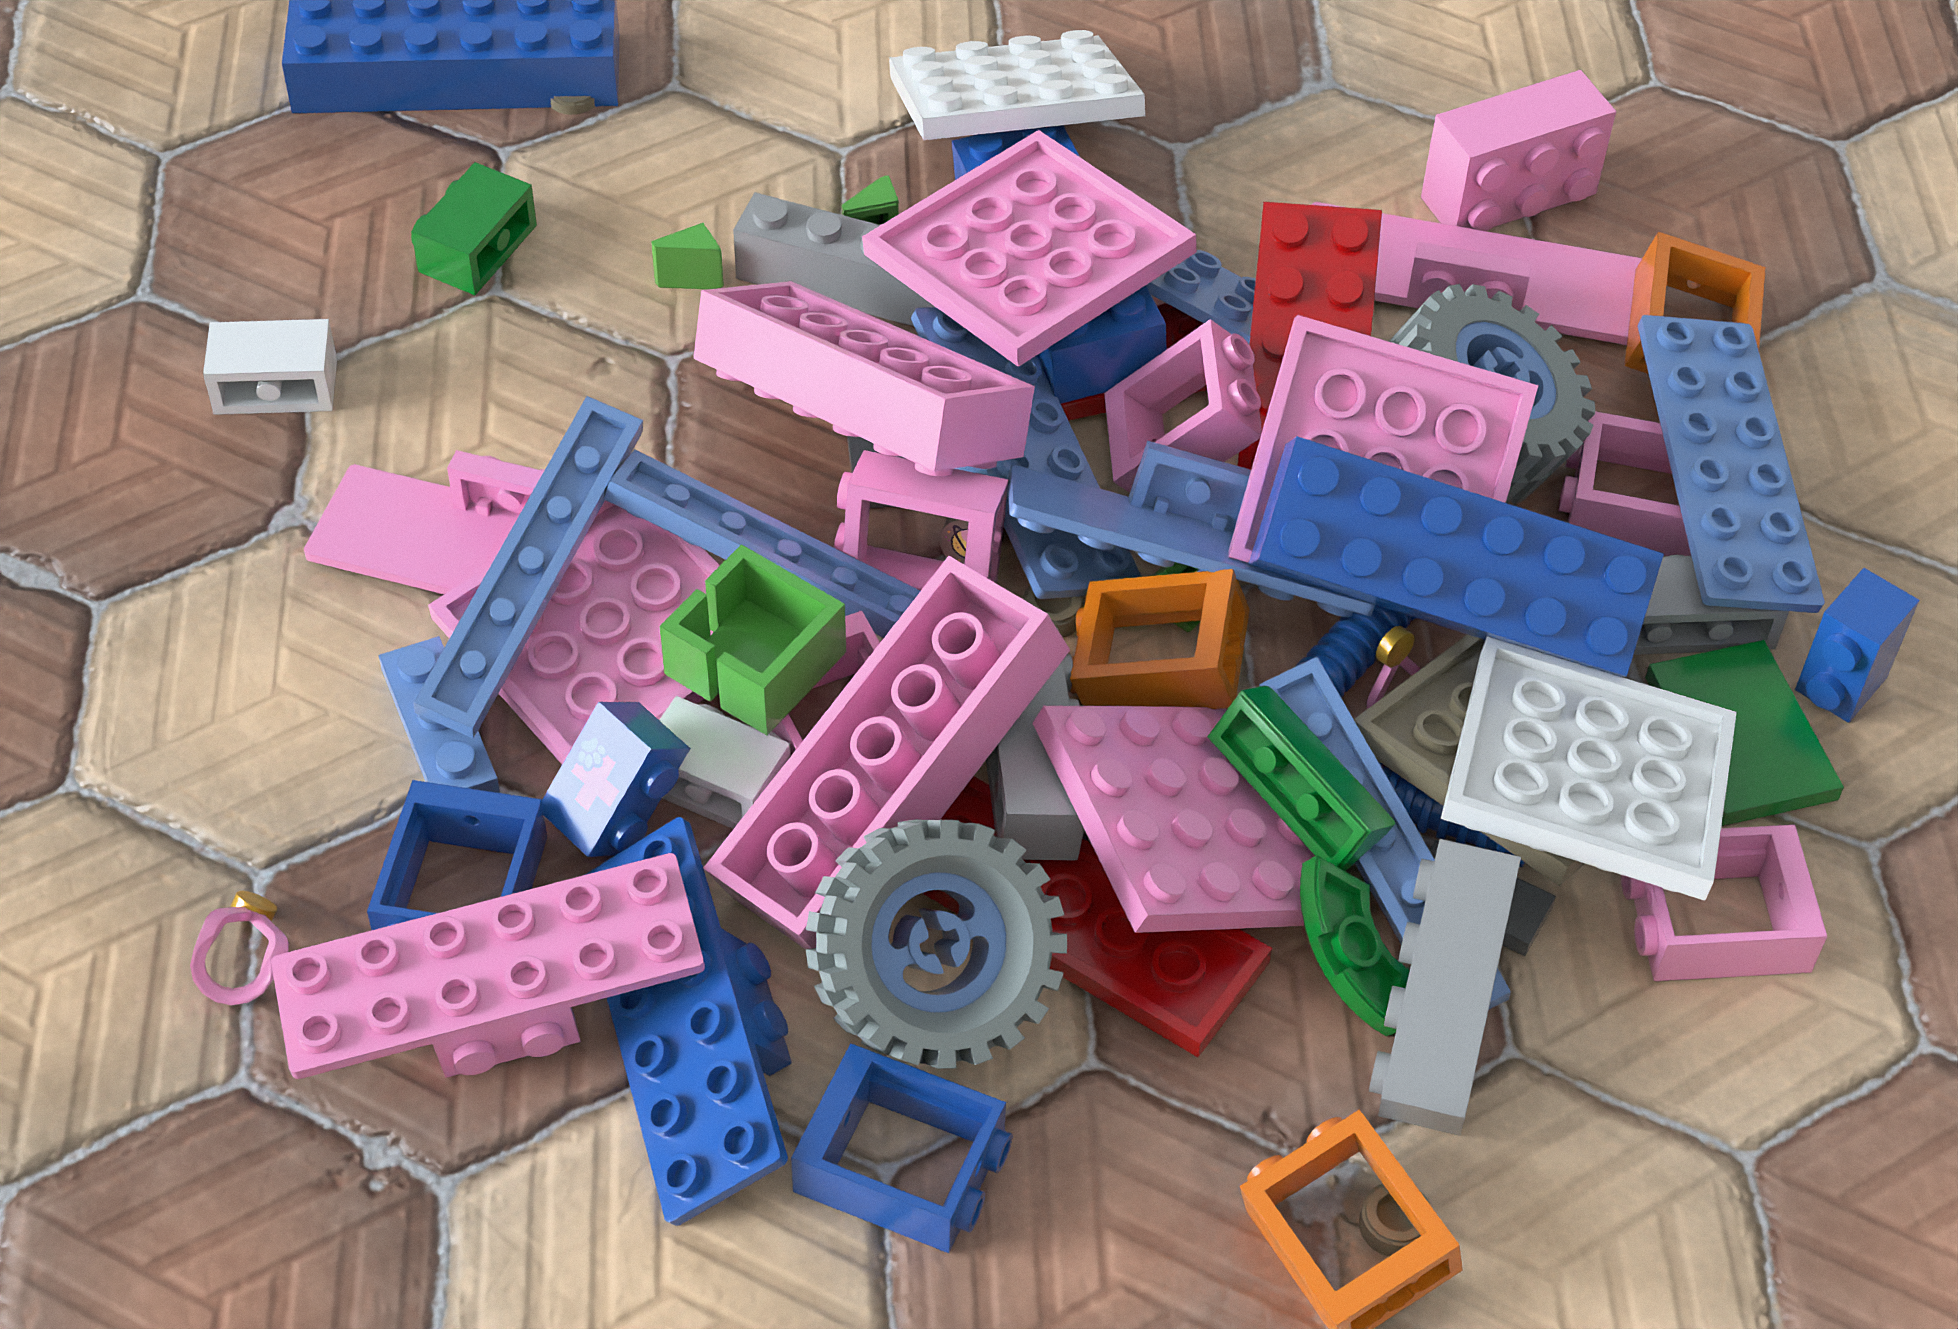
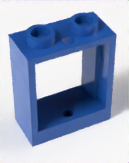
[367,780,547,930]
[791,1043,1013,1253]

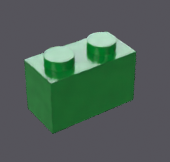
[411,162,537,295]

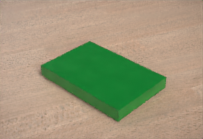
[1645,640,1844,826]

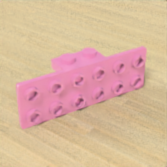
[1312,202,1642,345]
[304,450,545,594]
[271,853,705,1079]

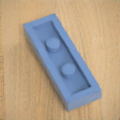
[378,636,500,793]

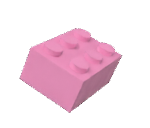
[1421,70,1616,231]

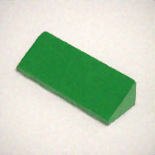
[1207,685,1395,871]

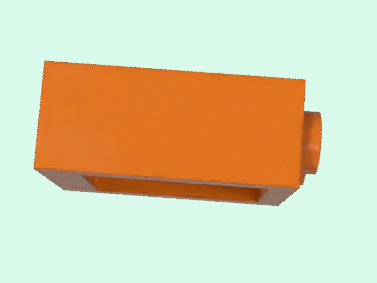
[1624,232,1766,374]
[1070,569,1250,709]
[1239,1109,1463,1329]

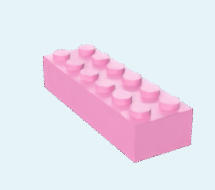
[694,281,1035,476]
[703,556,1070,950]

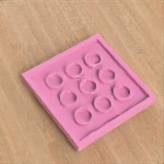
[862,130,1197,367]
[1229,315,1539,563]
[428,500,720,764]
[1032,706,1315,933]

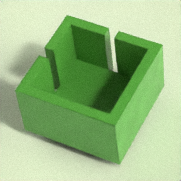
[660,544,846,736]

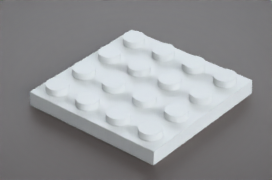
[889,30,1145,140]
[1441,636,1737,900]

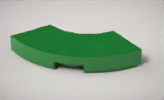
[1300,855,1410,1037]

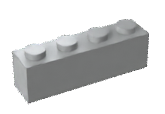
[733,192,935,326]
[1633,555,1789,655]
[986,628,1086,860]
[1369,839,1521,1136]

